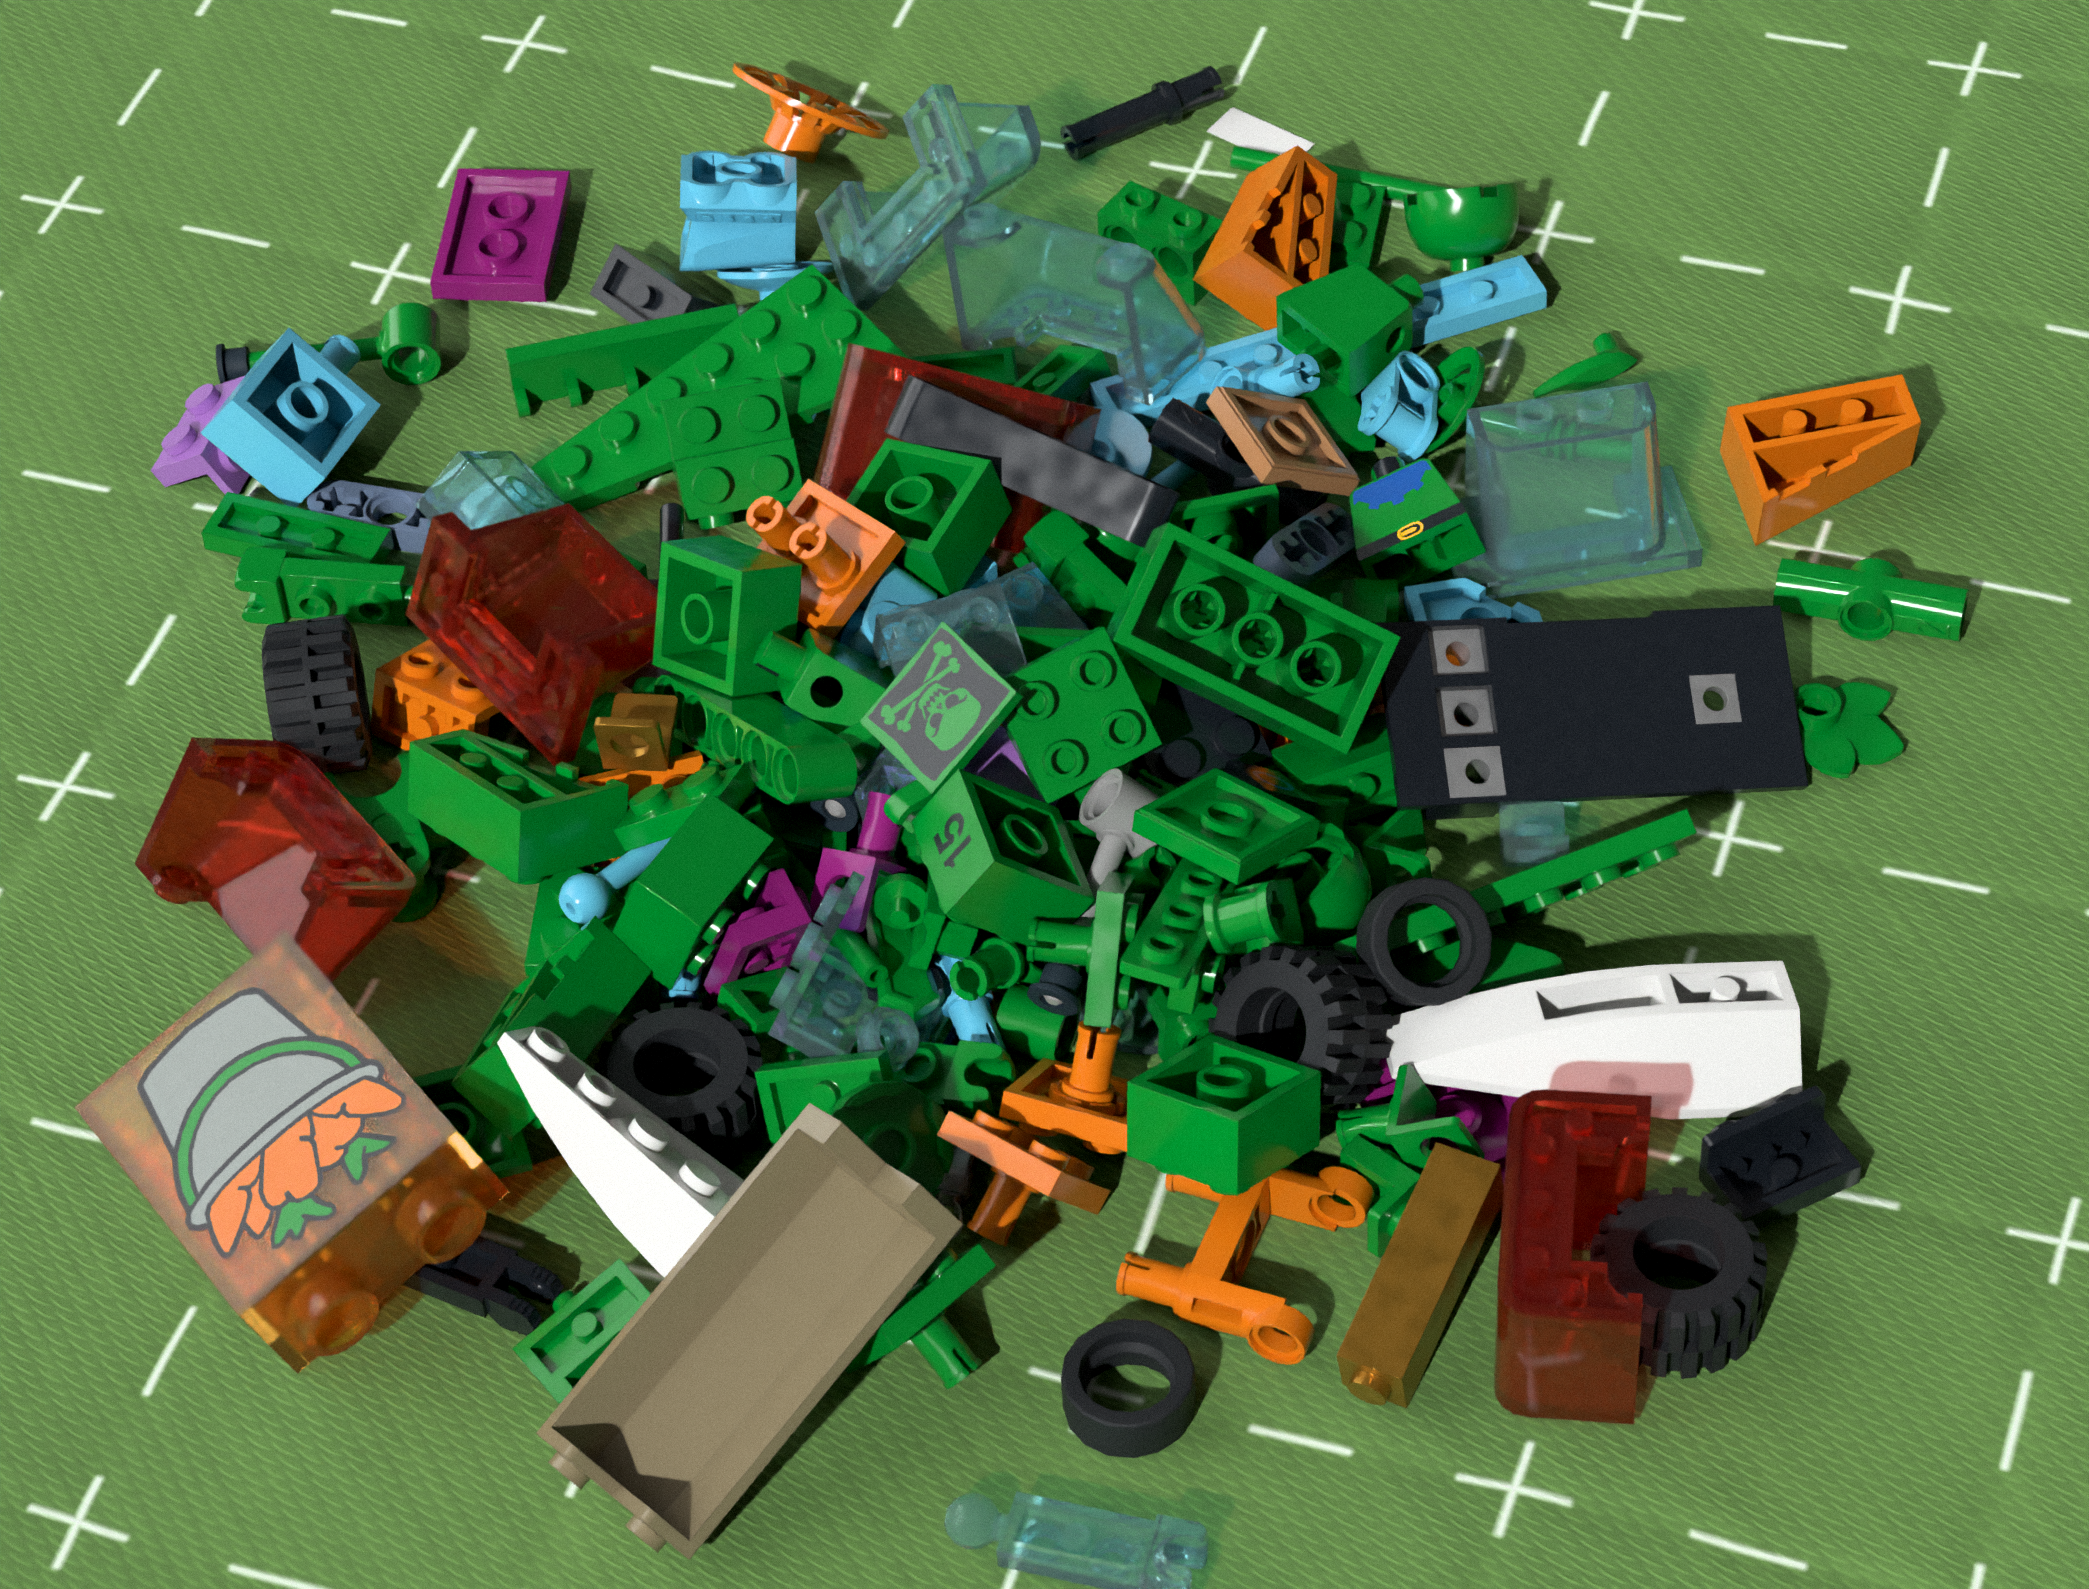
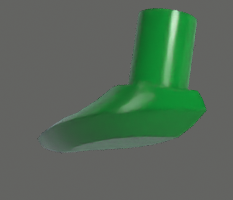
[1533,333,1638,399]

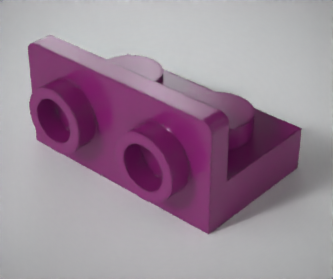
[704,868,812,1006]

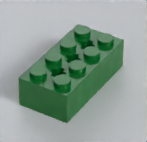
[1106,522,1400,759]

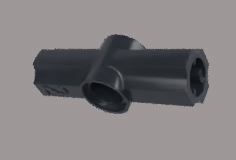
[1148,397,1329,525]

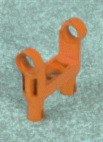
[1116,1166,1375,1365]

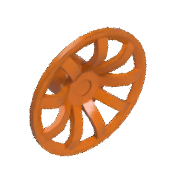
[732,62,889,163]

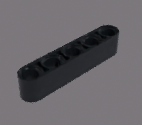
[884,374,1181,548]

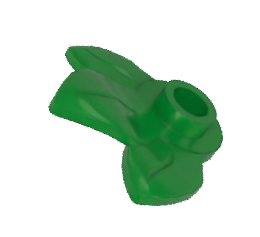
[1794,682,1904,779]

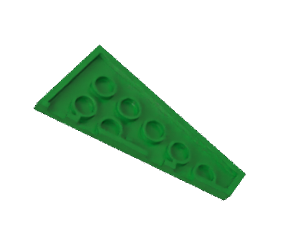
[531,264,922,516]

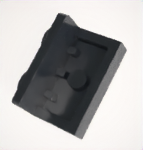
[1698,1086,1861,1229]

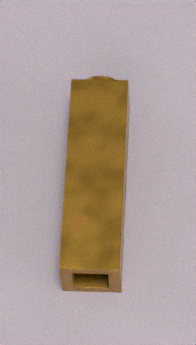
[1336,1142,1505,1408]

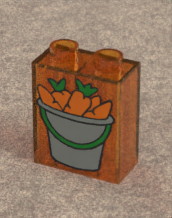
[74,930,510,1373]

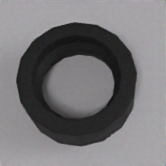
[1356,877,1492,1007]
[1061,1319,1196,1458]

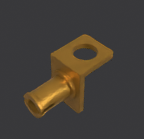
[594,693,679,772]

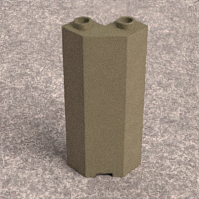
[536,1103,963,1560]

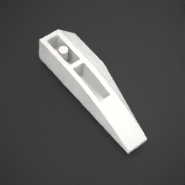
[1385,961,1802,1119]
[497,1026,744,1278]

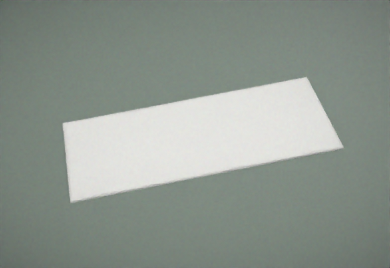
[1206,107,1315,154]

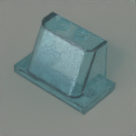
[814,84,1041,311]
[1451,382,1703,599]

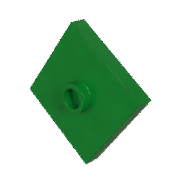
[1132,768,1320,885]

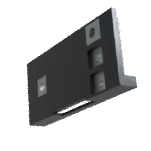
[1376,605,1808,820]

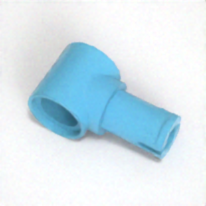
[1210,354,1320,398]

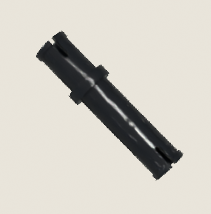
[1061,66,1224,160]

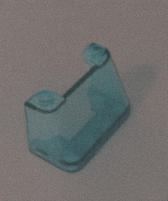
[942,203,1207,406]

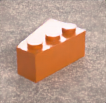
[1193,145,1337,331]

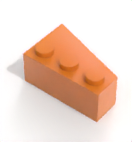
[1720,374,1921,546]

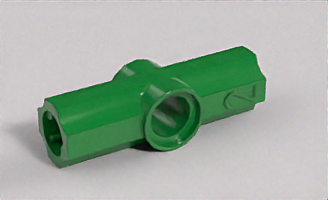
[1773,558,1969,641]

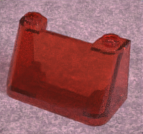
[134,737,416,1017]

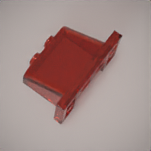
[406,503,658,767]

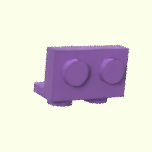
[151,375,250,494]

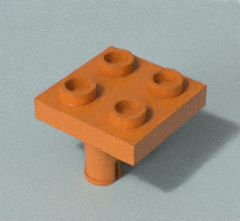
[746,479,906,639]

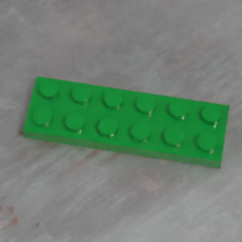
[1330,809,1697,967]

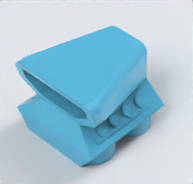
[680,151,797,272]

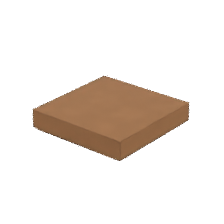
[1206,386,1360,496]

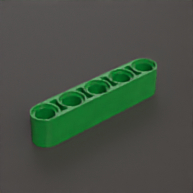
[653,674,857,804]

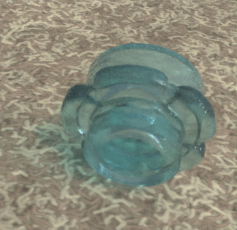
[855,1007,919,1073]

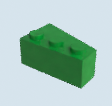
[408,729,629,885]

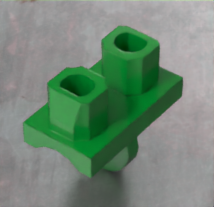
[872,873,978,971]

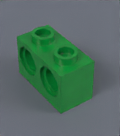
[1097,181,1223,306]

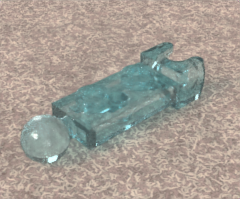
[944,1491,1208,1589]

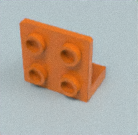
[371,627,549,751]

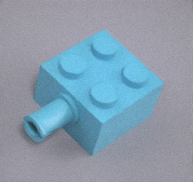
[201,328,380,507]

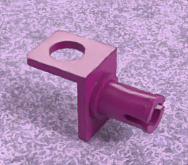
[809,791,923,933]

